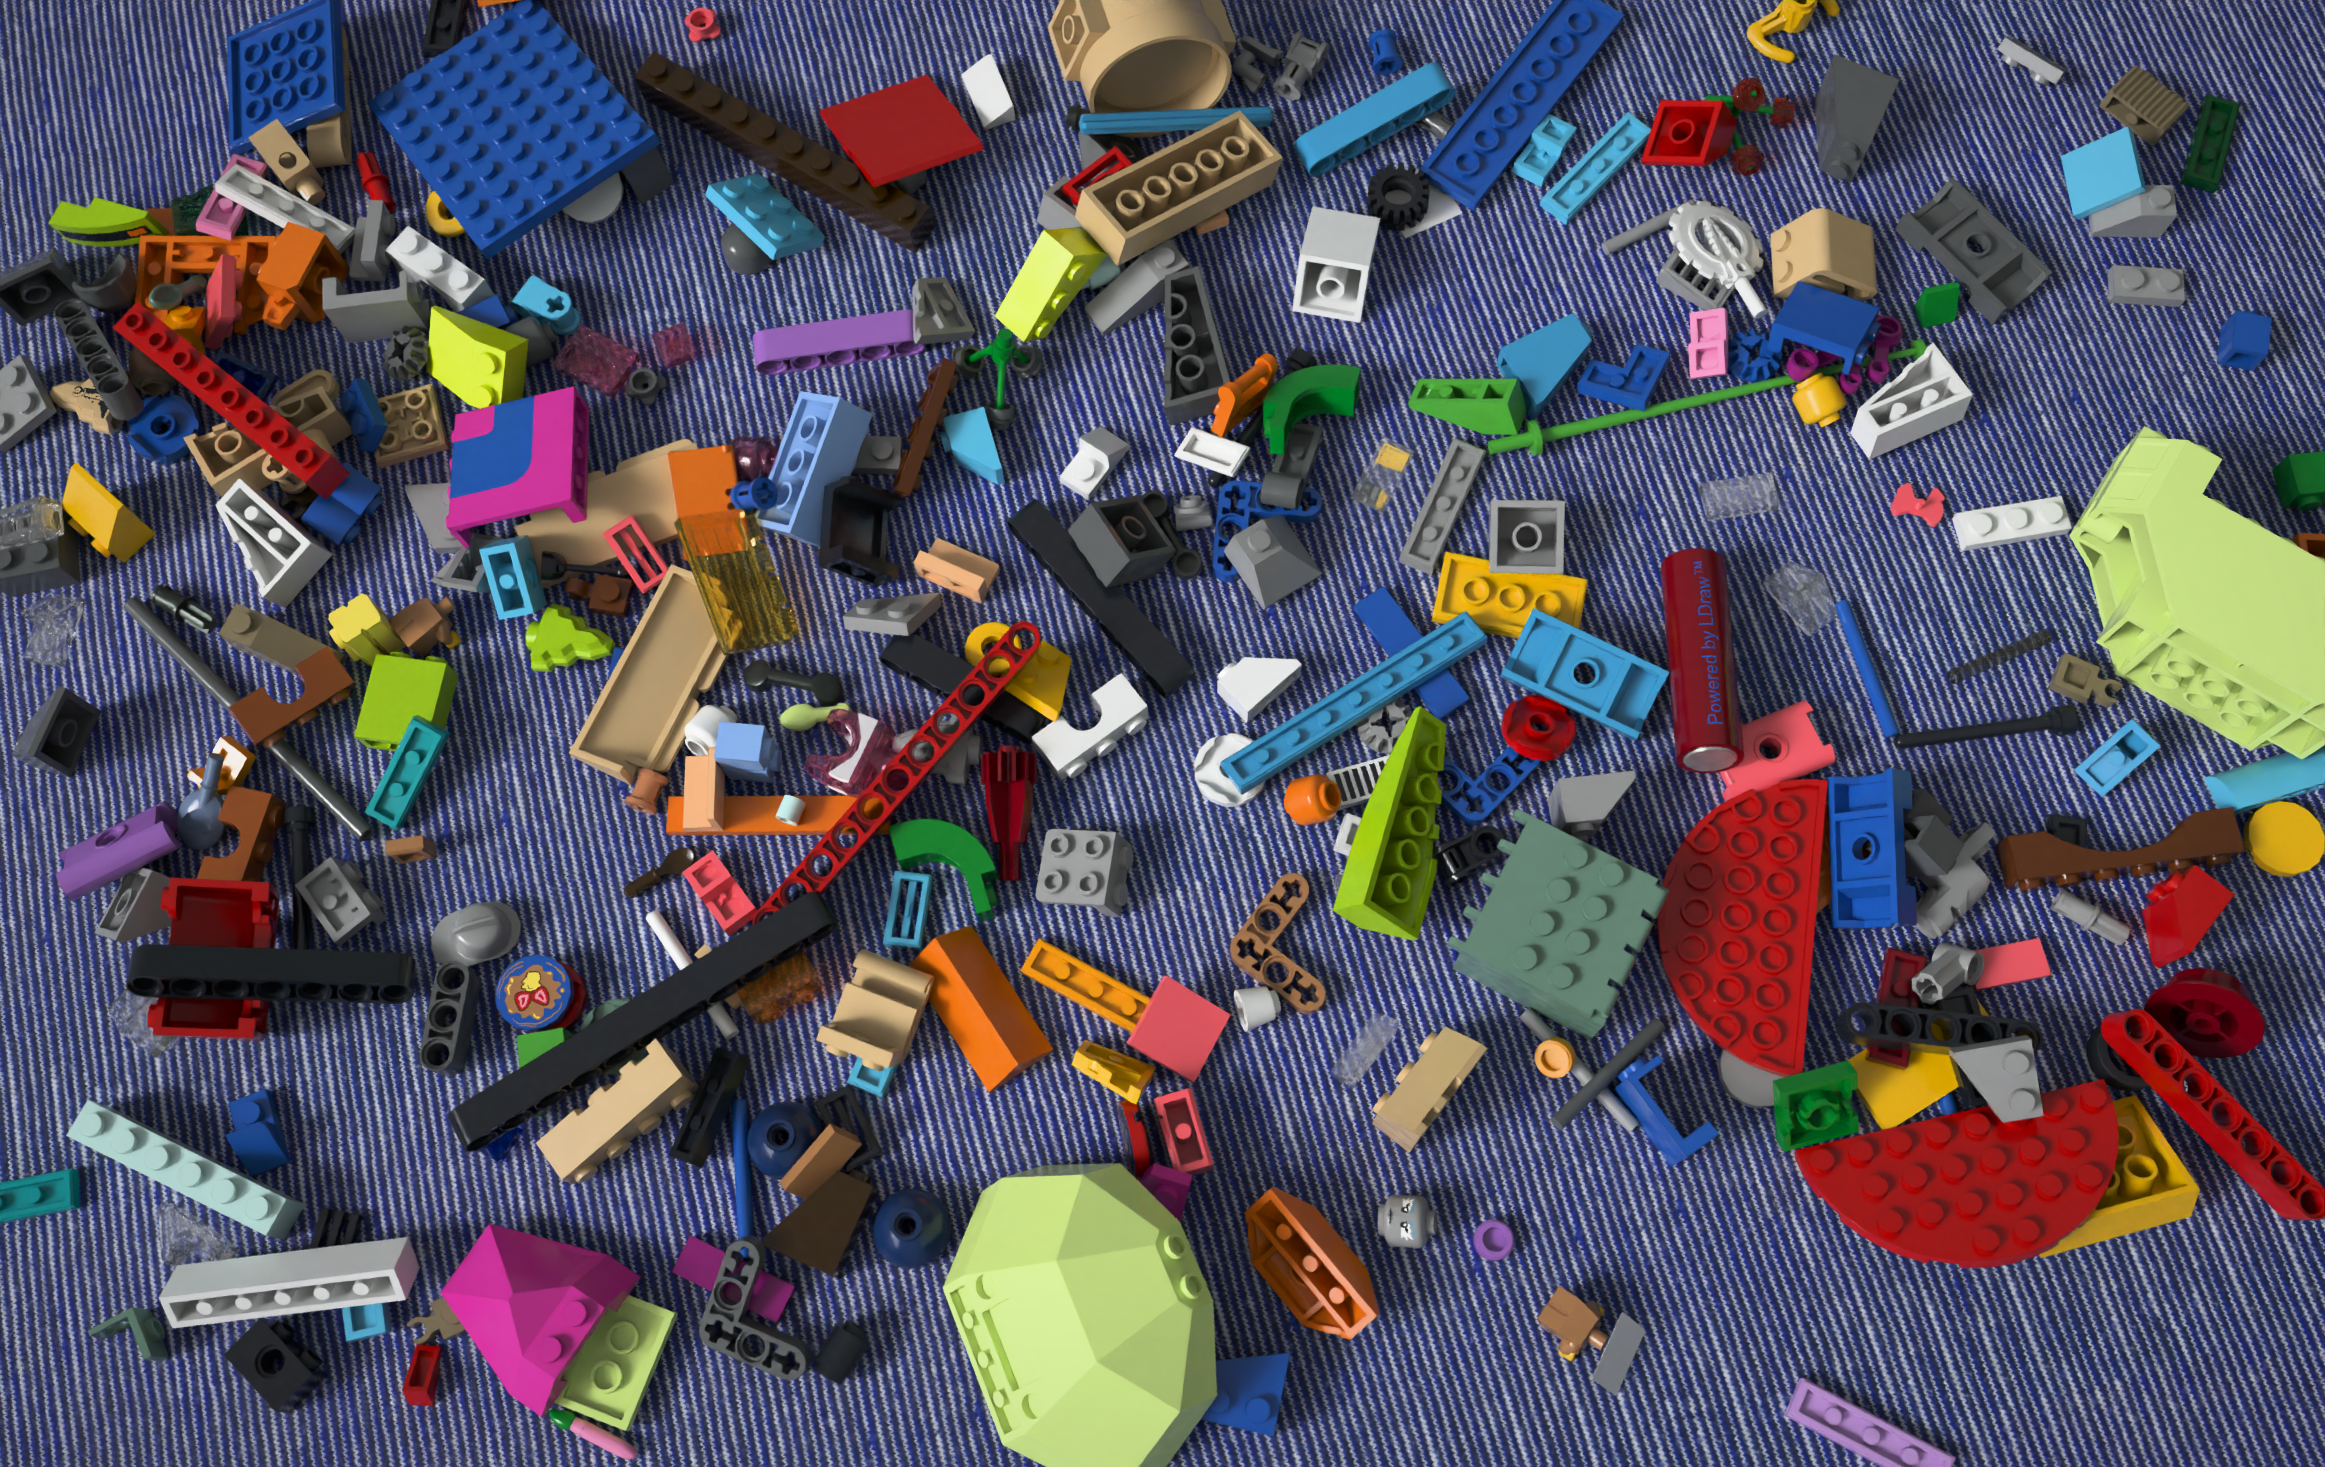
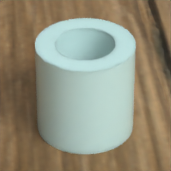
[775,795,806,826]

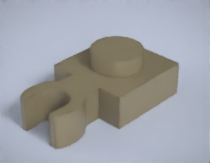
[2048,653,2122,707]
[407,1297,467,1345]

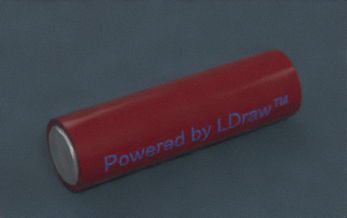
[1661,548,1744,773]

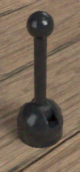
[540,551,630,581]

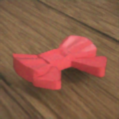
[1891,483,1945,527]

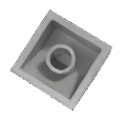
[1489,500,1565,574]
[1547,771,1636,843]

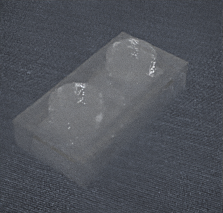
[1699,472,1780,521]

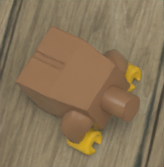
[388,596,461,656]
[1537,1285,1610,1362]

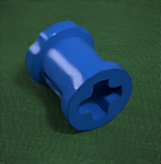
[1368,29,1403,75]
[730,477,778,513]

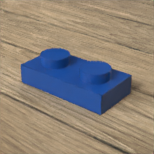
[341,378,388,452]

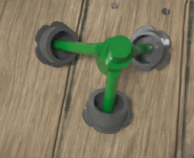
[952,329,1043,430]

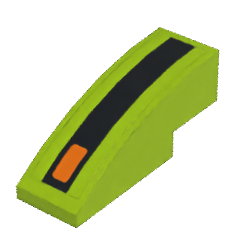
[48,197,168,247]

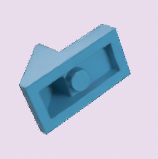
[2074,718,2161,797]

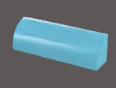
[2204,745,2325,815]

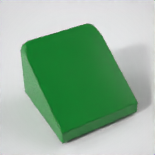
[1914,282,1960,328]

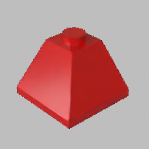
[1641,100,1737,166]

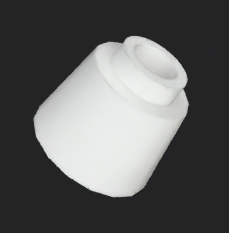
[1234,986,1281,1032]

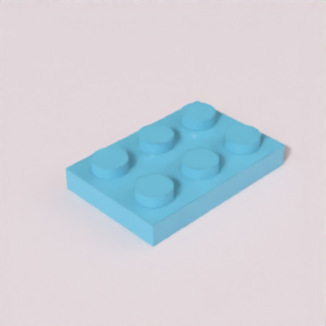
[705,173,825,260]

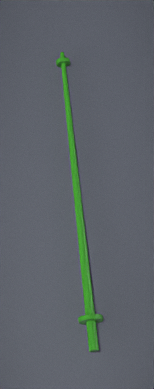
[1488,339,1931,456]

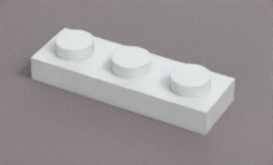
[1952,496,2072,551]

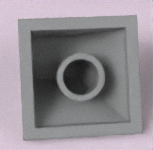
[1224,515,1322,610]
[94,868,172,943]

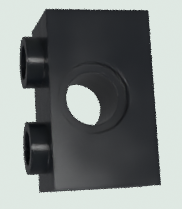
[224,1318,328,1412]

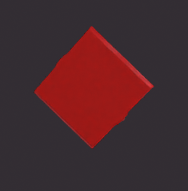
[819,75,984,188]

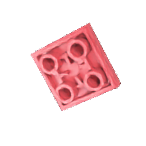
[205,254,242,349]
[1127,976,1231,1082]

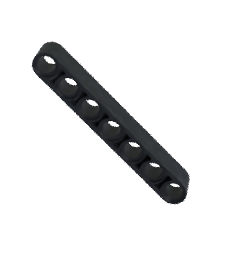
[1006,499,1195,699]
[126,944,416,1004]

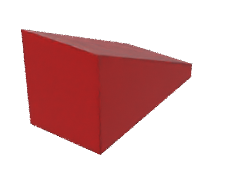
[402,1345,442,1406]

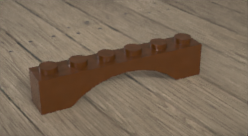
[1995,807,2245,893]

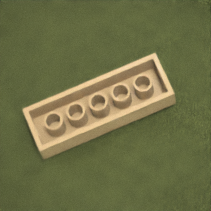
[1075,110,1283,266]

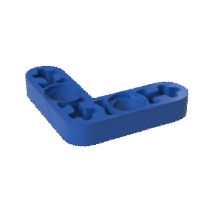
[1212,480,1322,583]
[1438,746,1540,825]

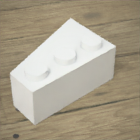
[215,478,333,608]

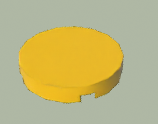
[2243,801,2325,877]

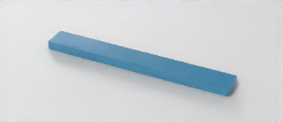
[1221,611,1487,795]

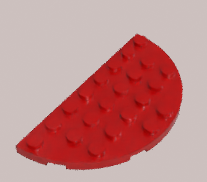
[1656,779,1828,1077]
[1794,1079,2119,1268]

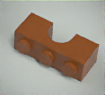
[229,646,354,748]
[196,785,287,882]

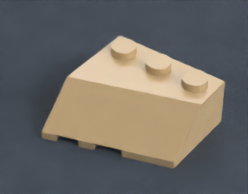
[1372,1026,1488,1153]

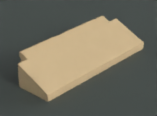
[514,439,744,589]
[569,564,742,786]

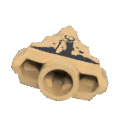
[49,370,129,435]

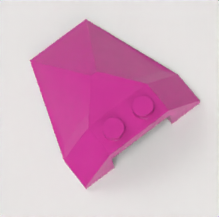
[440,1224,641,1417]

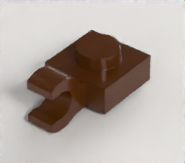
[564,574,635,618]

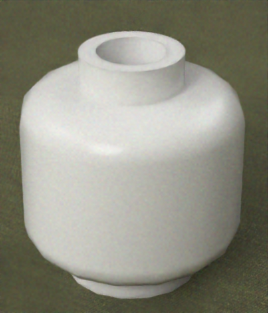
[684,705,738,756]

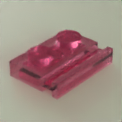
[552,324,641,399]

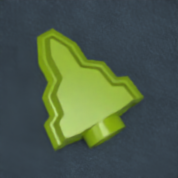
[526,604,616,672]

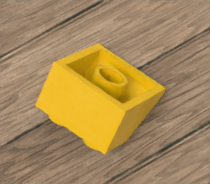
[61,462,156,563]

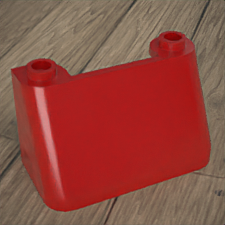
[147,877,279,1041]

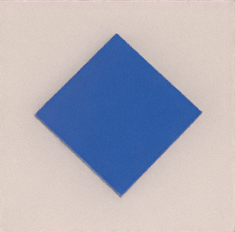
[227,0,345,155]

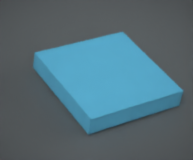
[2061,126,2146,220]

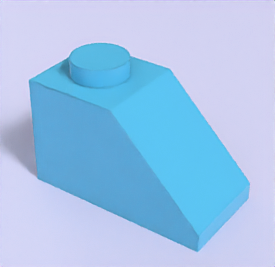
[939,407,1005,485]

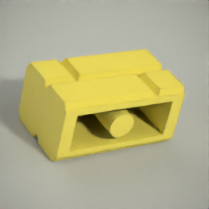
[328,593,406,667]

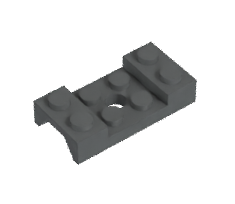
[1895,177,2052,325]

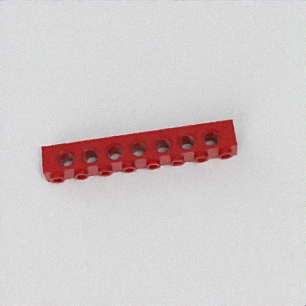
[112,302,350,499]

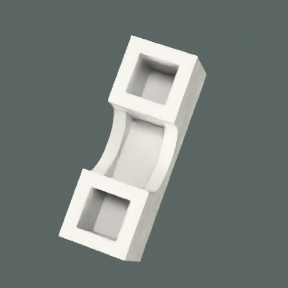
[385,226,495,313]
[1032,673,1149,781]

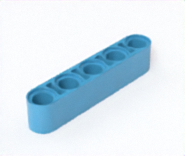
[1294,62,1456,177]

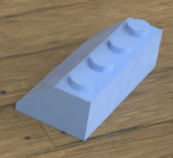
[751,391,873,547]

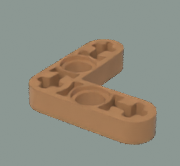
[1230,873,1326,1015]

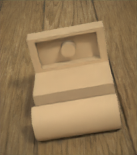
[1770,208,1877,301]
[816,949,935,1071]

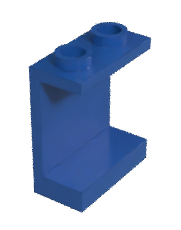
[1613,1055,1719,1167]

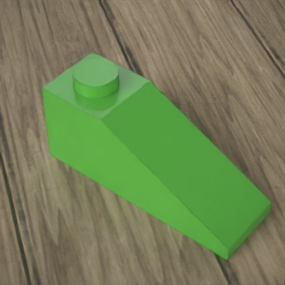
[1408,379,1527,435]

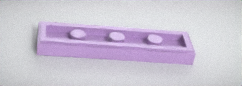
[1784,1378,1956,1467]

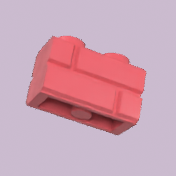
[1153,1088,1214,1176]

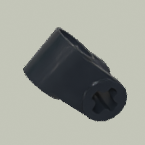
[1432,825,1505,888]

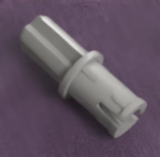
[2050,889,2131,945]

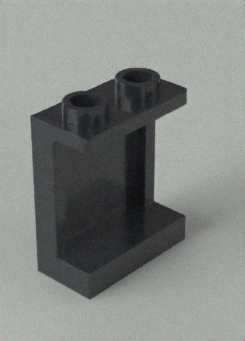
[818,476,902,587]

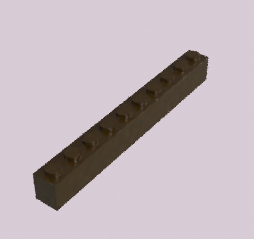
[634,51,934,254]

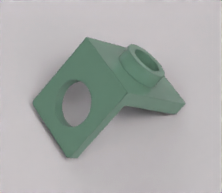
[88,1307,169,1361]

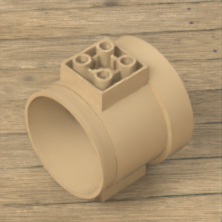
[1048,0,1237,138]

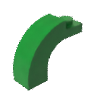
[1263,365,1361,455]
[888,819,999,923]

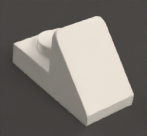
[1060,427,1130,500]

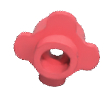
[685,8,721,43]

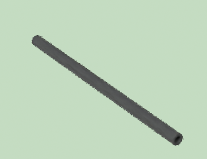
[124,597,375,842]

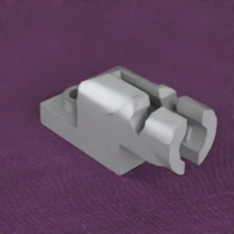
[1915,822,1996,939]

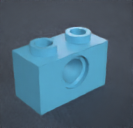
[479,535,547,620]

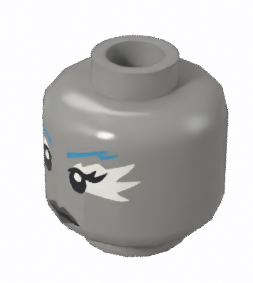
[1378,1195,1437,1248]

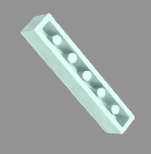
[66,1100,305,1240]

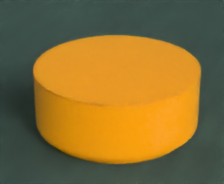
[1534,1037,1576,1078]

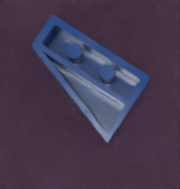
[1200,1353,1290,1437]

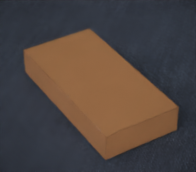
[780,1124,862,1199]

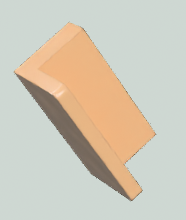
[914,538,1000,604]
[683,747,725,832]

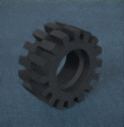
[1367,163,1430,231]

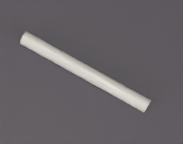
[646,910,739,1040]

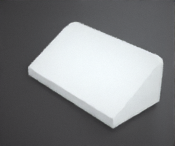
[961,54,1016,130]

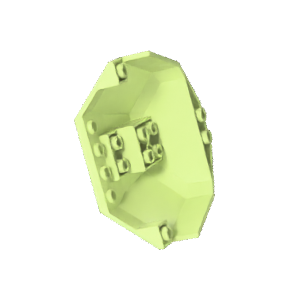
[943,1163,1217,1467]

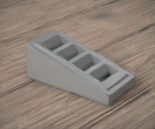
[1656,246,1734,310]

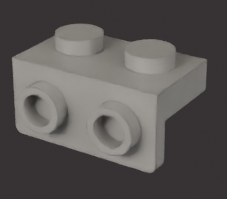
[349,200,395,282]

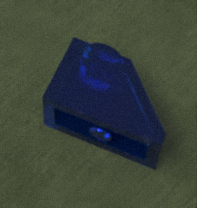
[212,349,280,402]

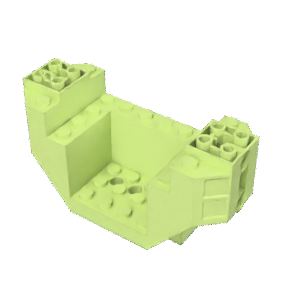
[2069,426,2325,759]

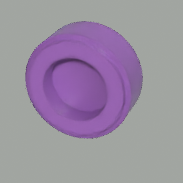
[1473,1219,1514,1261]

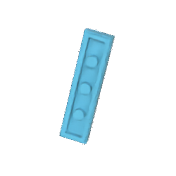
[1540,112,1651,225]

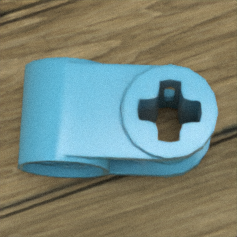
[510,276,581,335]

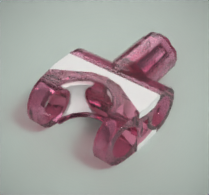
[803,709,909,799]

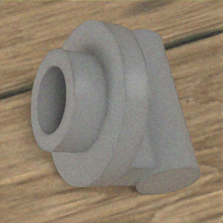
[1174,495,1212,531]

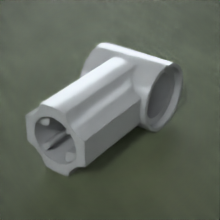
[1912,942,1985,1005]

